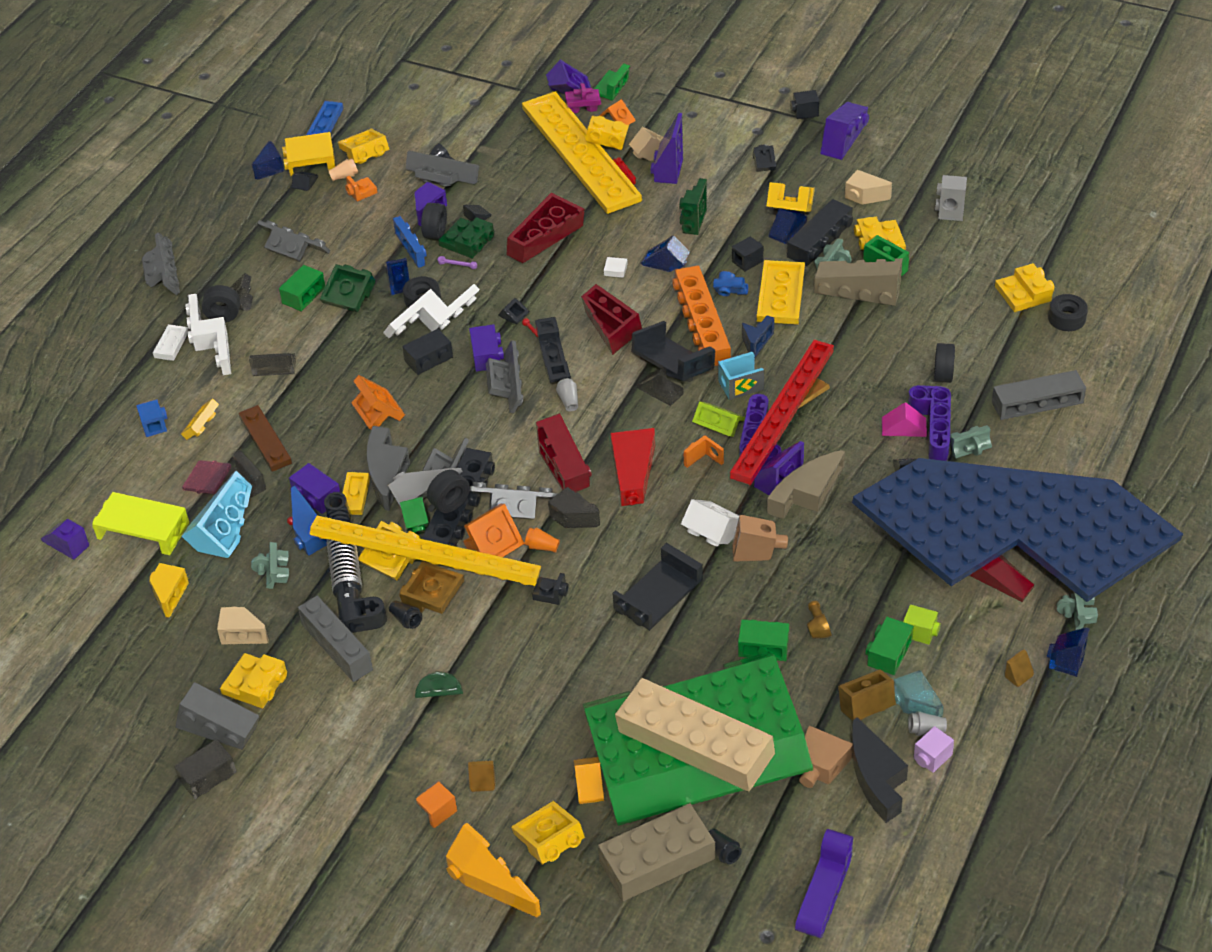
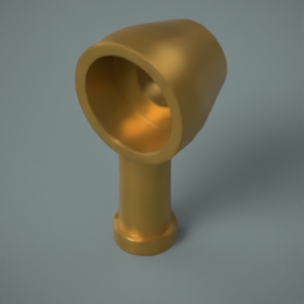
[807,601,832,638]

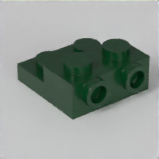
[679,178,707,235]
[439,217,495,259]
[320,264,376,312]

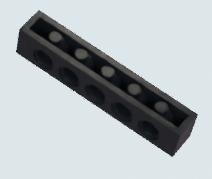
[422,448,495,547]

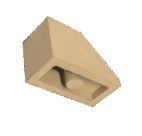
[629,127,663,161]
[845,170,892,204]
[217,607,269,644]

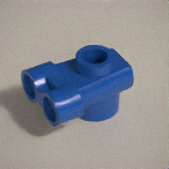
[713,271,748,296]

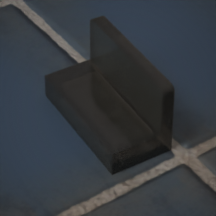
[249,353,296,376]
[221,450,266,499]

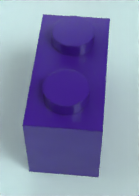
[469,324,504,372]
[289,463,341,514]

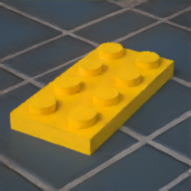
[757,260,805,324]

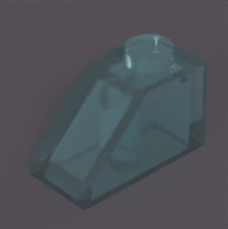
[894,670,944,717]

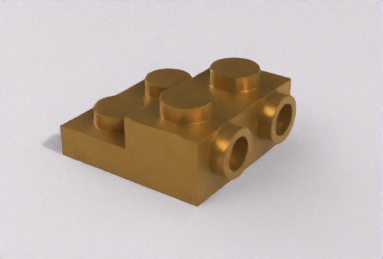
[399,561,464,614]

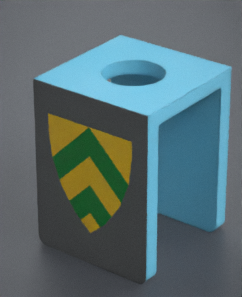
[718,352,764,400]

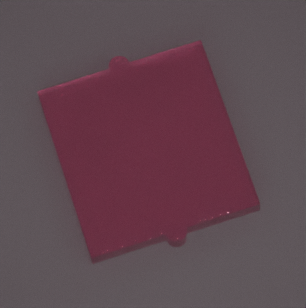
[182,460,231,494]

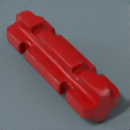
[613,157,636,185]

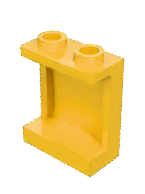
[282,132,336,176]

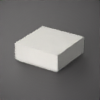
[604,257,628,278]

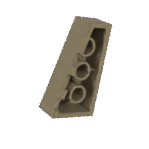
[814,258,903,306]

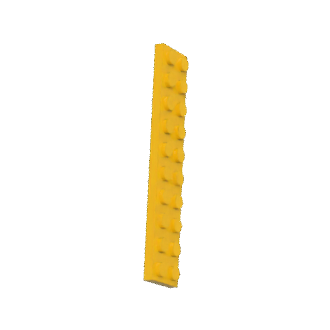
[522,91,642,214]

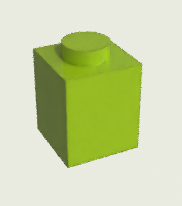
[903,604,941,645]

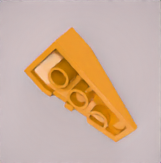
[446,823,541,917]

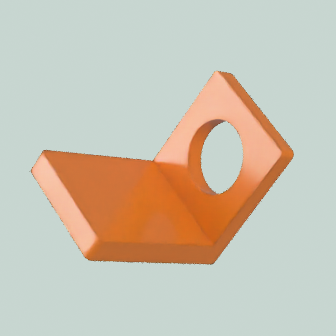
[599,99,636,125]
[684,435,724,468]

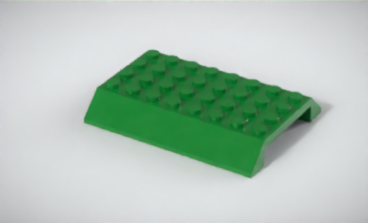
[582,651,813,826]

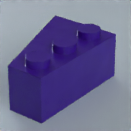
[821,102,869,160]

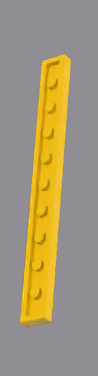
[310,515,541,586]

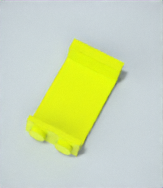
[92,492,189,555]

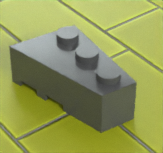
[175,682,259,750]

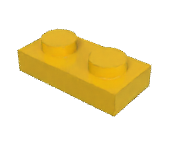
[181,399,219,440]
[343,472,370,515]

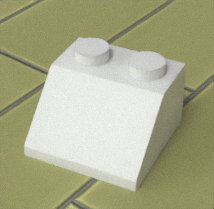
[681,499,739,546]

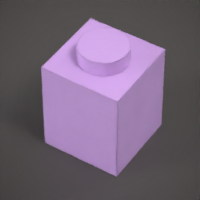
[914,726,954,773]

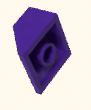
[546,60,591,94]
[754,441,804,495]

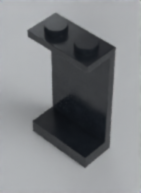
[631,321,716,381]
[612,543,703,631]

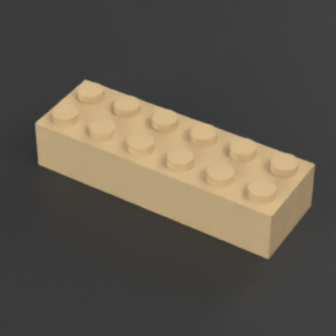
[615,678,775,792]

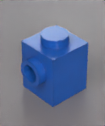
[136,400,168,437]

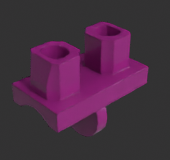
[565,83,601,113]

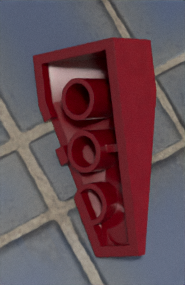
[969,555,1034,602]

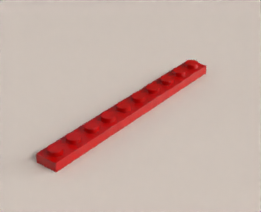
[730,340,834,485]

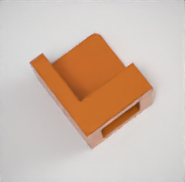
[416,782,457,828]

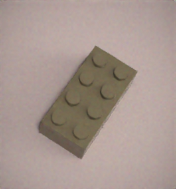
[598,803,715,901]

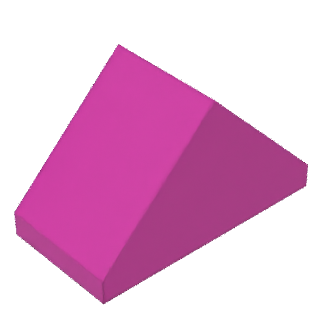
[882,402,927,437]

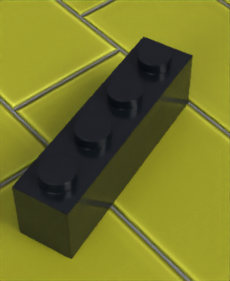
[787,199,853,266]

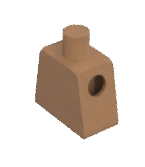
[732,515,788,561]
[799,726,853,788]

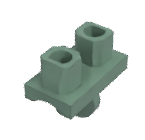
[815,239,852,269]
[950,425,992,458]
[251,542,289,589]
[1056,592,1098,631]

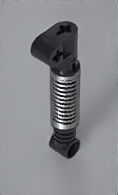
[324,492,387,633]

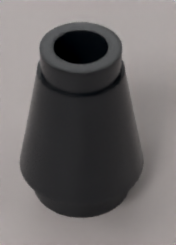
[389,600,422,629]
[709,828,742,865]

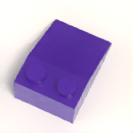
[651,113,683,184]

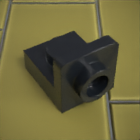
[752,144,776,172]
[532,573,569,605]

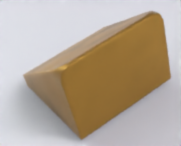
[1005,650,1034,687]
[468,761,495,792]

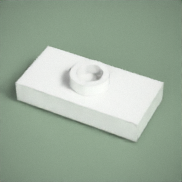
[153,325,188,361]

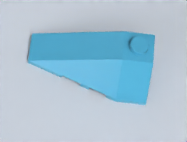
[182,471,252,558]

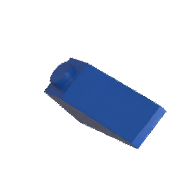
[291,486,327,556]

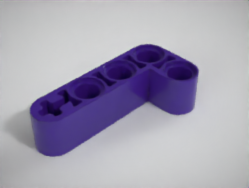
[908,385,951,461]
[739,394,782,462]
[795,829,853,938]

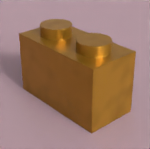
[838,669,896,721]

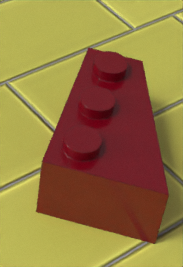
[581,284,642,355]
[536,413,592,496]

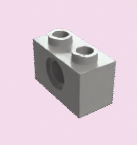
[935,175,967,221]

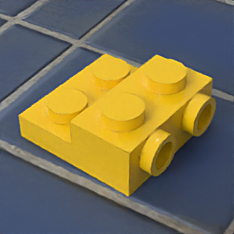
[585,116,629,150]
[338,129,390,164]
[854,216,906,251]
[995,263,1054,312]
[358,521,421,581]
[220,653,287,709]
[512,801,585,864]

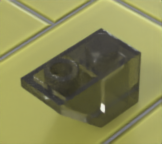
[548,487,600,528]

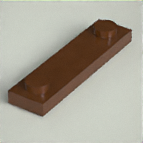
[238,405,292,472]

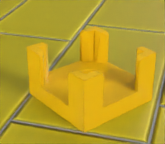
[767,182,815,212]

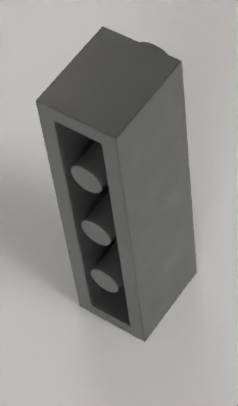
[992,370,1086,420]
[298,595,373,682]

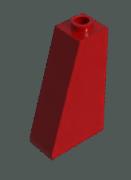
[610,428,655,506]

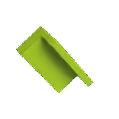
[692,401,745,437]

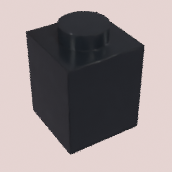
[790,90,820,119]
[732,236,764,272]

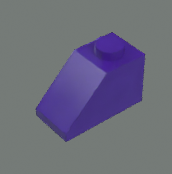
[415,182,447,226]
[41,519,90,560]

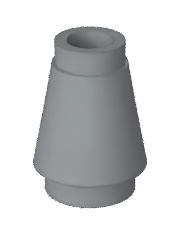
[556,379,578,412]
[908,711,947,736]

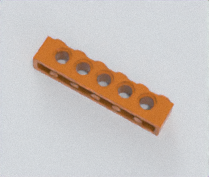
[672,265,731,366]

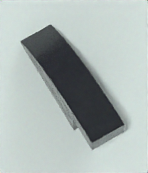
[852,717,908,823]

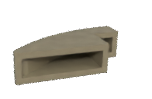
[767,450,845,519]

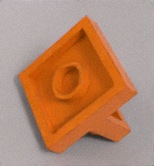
[351,375,405,430]
[463,504,524,557]

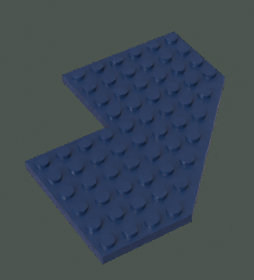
[852,458,1183,602]

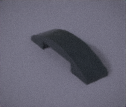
[535,317,571,383]

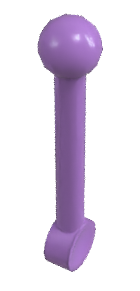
[438,256,477,269]

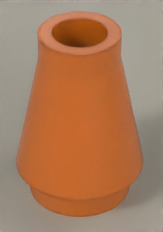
[524,527,560,553]

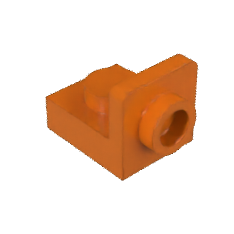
[345,176,378,201]

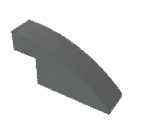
[367,426,410,511]

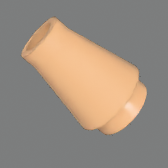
[329,159,359,181]

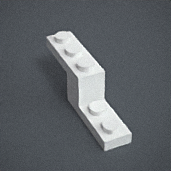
[383,284,479,338]
[186,294,231,375]

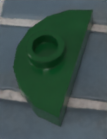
[415,671,463,698]

